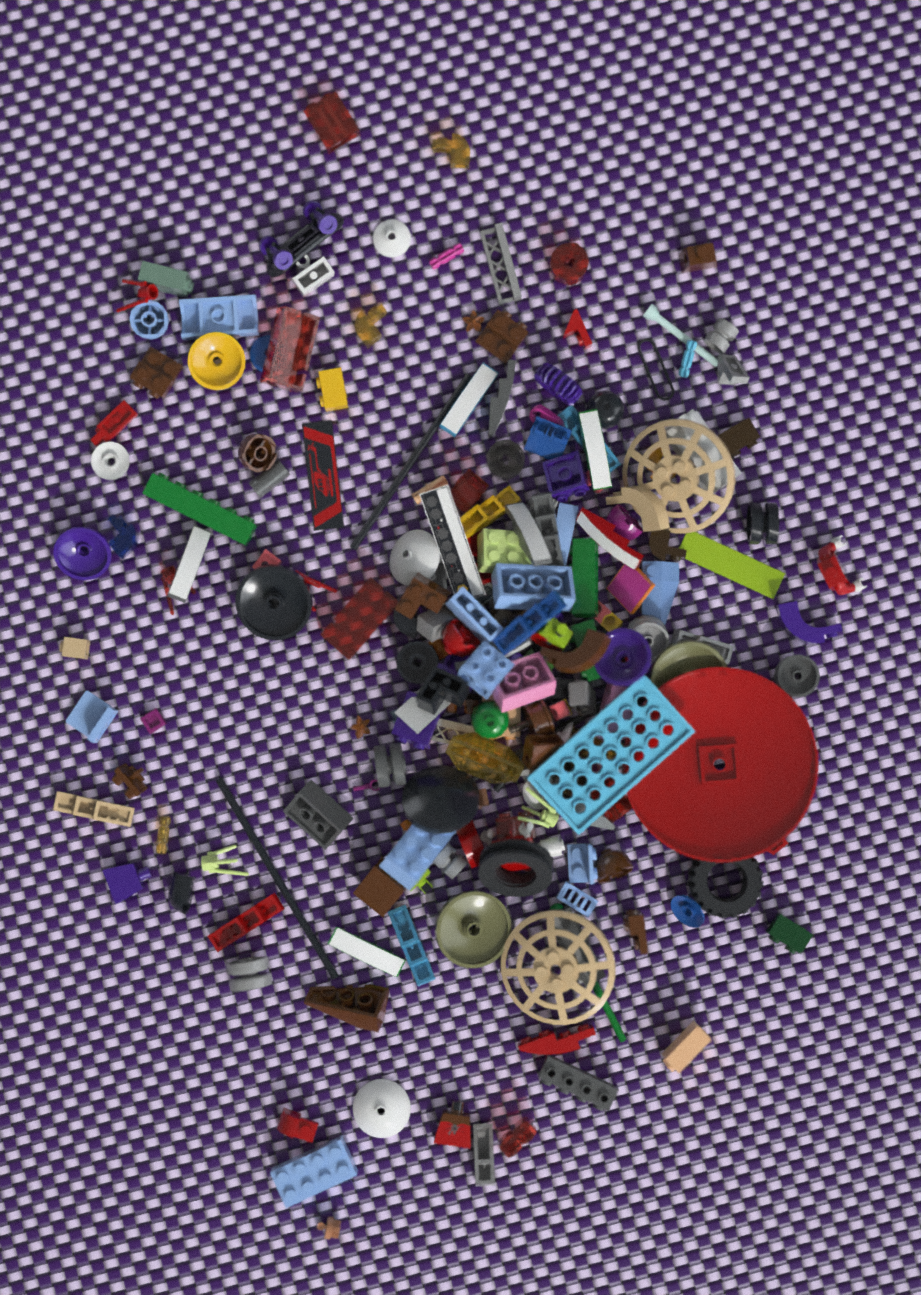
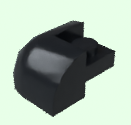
[168,871,196,914]

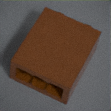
[353,856,407,917]

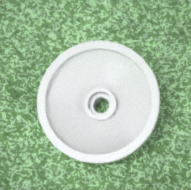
[390,530,440,586]
[353,1079,411,1138]

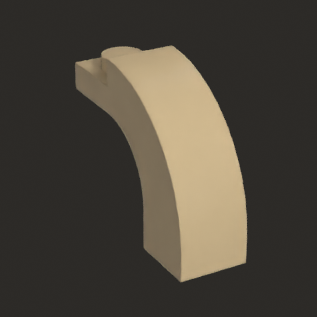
[606,486,670,532]

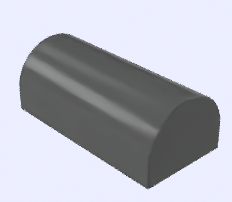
[249,459,290,498]

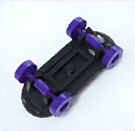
[259,201,344,277]

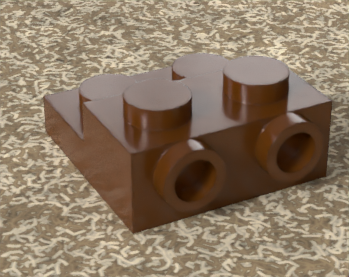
[475,309,529,365]
[129,347,184,399]
[622,909,648,955]

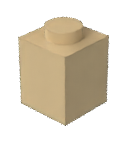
[60,637,90,660]

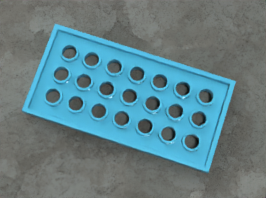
[526,675,696,835]

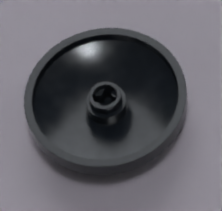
[235,564,313,640]
[402,765,480,834]

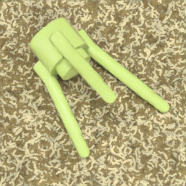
[518,787,559,828]
[201,845,249,876]

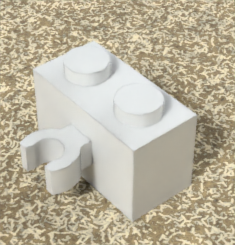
[292,255,335,297]

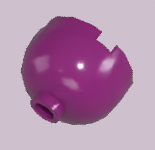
[606,504,643,541]

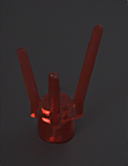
[161,565,196,615]

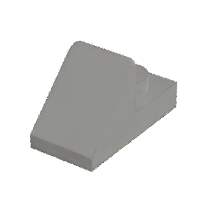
[718,354,750,385]

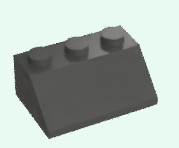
[283,780,354,850]

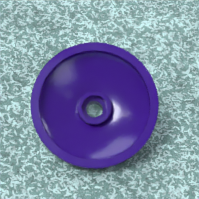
[53,527,112,580]
[594,628,652,686]

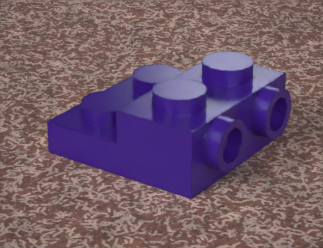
[542,451,590,502]

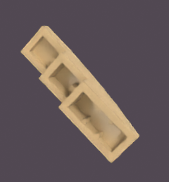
[52,791,135,827]

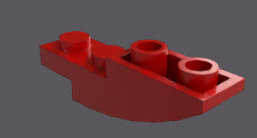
[517,1023,596,1055]

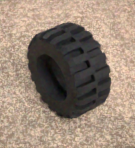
[687,857,764,918]

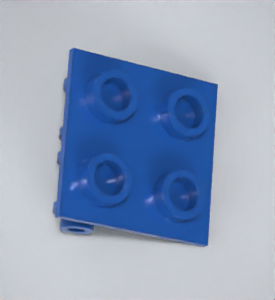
[524,416,572,460]

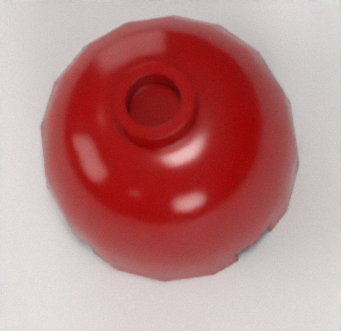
[442,618,480,657]

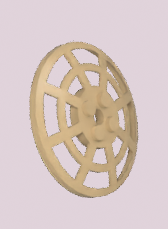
[622,419,735,534]
[501,910,616,1025]

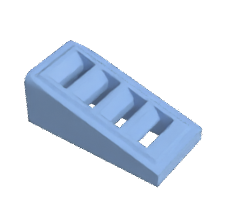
[556,881,598,918]

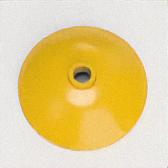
[188,332,246,390]

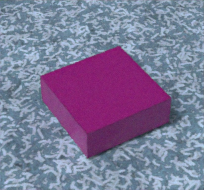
[140,708,167,734]

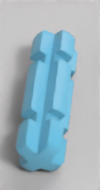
[678,340,697,378]

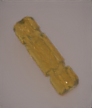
[156,816,171,854]

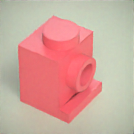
[252,549,282,569]

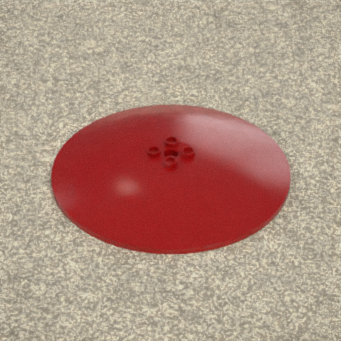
[622,667,819,862]

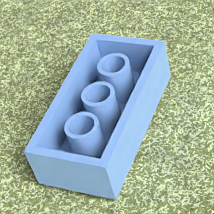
[491,563,576,612]
[379,824,456,891]
[270,1135,358,1208]

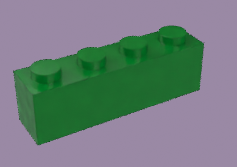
[569,538,598,618]

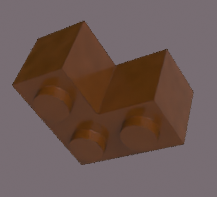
[395,572,451,619]

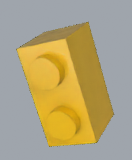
[316,367,349,412]

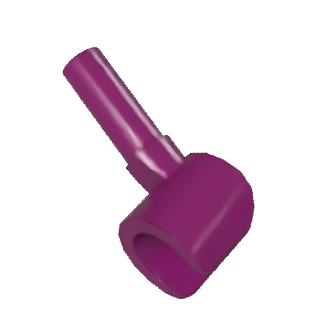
[353,780,380,791]

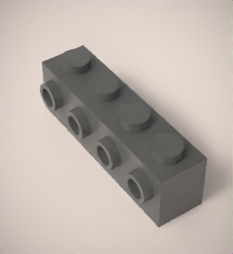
[538,1055,619,1111]

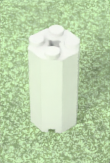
[665,409,741,494]

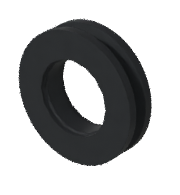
[478,839,553,897]

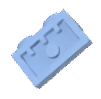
[457,641,514,700]
[66,691,118,743]
[567,843,597,884]

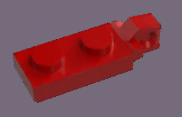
[90,400,138,447]

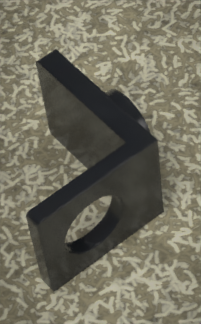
[549,679,575,699]

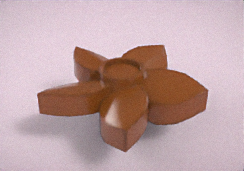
[462,310,485,332]
[350,715,370,739]

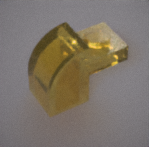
[432,133,470,169]
[355,304,387,349]

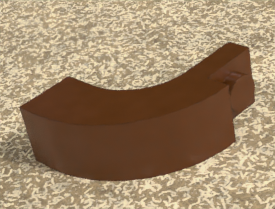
[540,629,611,673]

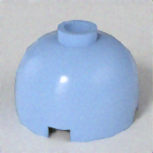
[129,300,169,340]

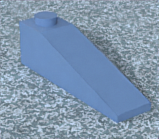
[641,561,679,639]

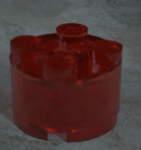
[550,242,589,286]
[450,468,490,514]

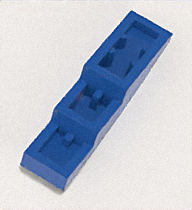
[492,590,568,655]

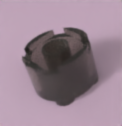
[486,440,525,481]

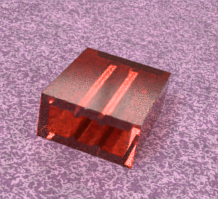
[303,91,361,155]

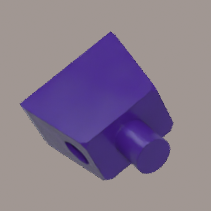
[102,862,152,904]

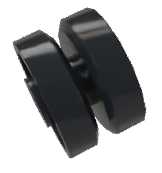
[746,502,779,545]
[396,641,439,684]

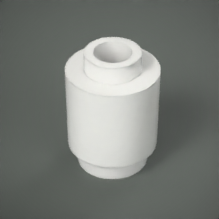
[536,836,565,857]

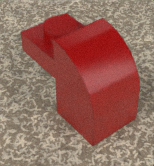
[456,820,484,868]
[276,1108,319,1143]

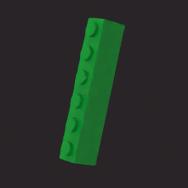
[142,472,257,546]

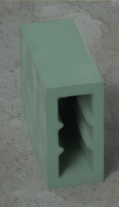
[138,261,194,298]

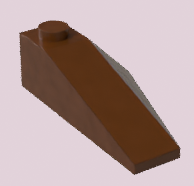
[304,984,389,1032]

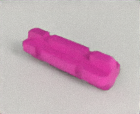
[429,243,464,270]

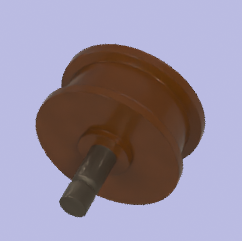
[508,699,555,735]

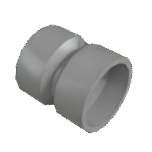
[703,318,739,354]
[433,843,468,879]

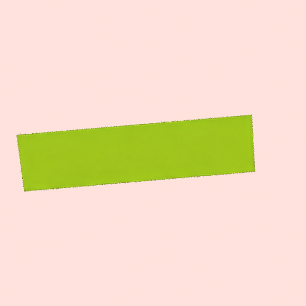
[679,532,785,599]

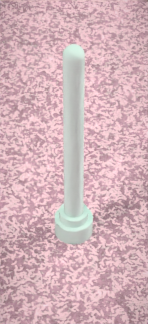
[643,304,718,367]

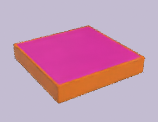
[606,564,655,614]

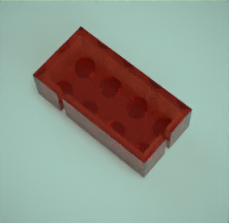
[260,306,320,393]
[320,577,399,661]

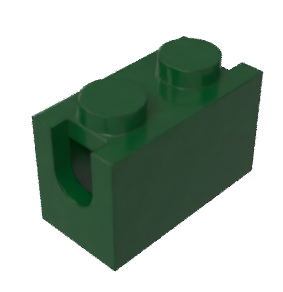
[766,912,813,954]

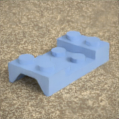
[179,295,259,340]

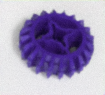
[534,363,583,406]

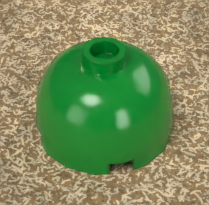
[471,700,509,739]

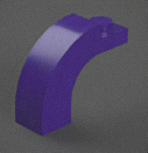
[776,601,843,644]

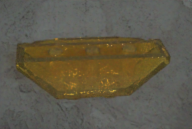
[446,732,525,784]

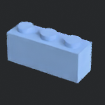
[444,587,504,643]

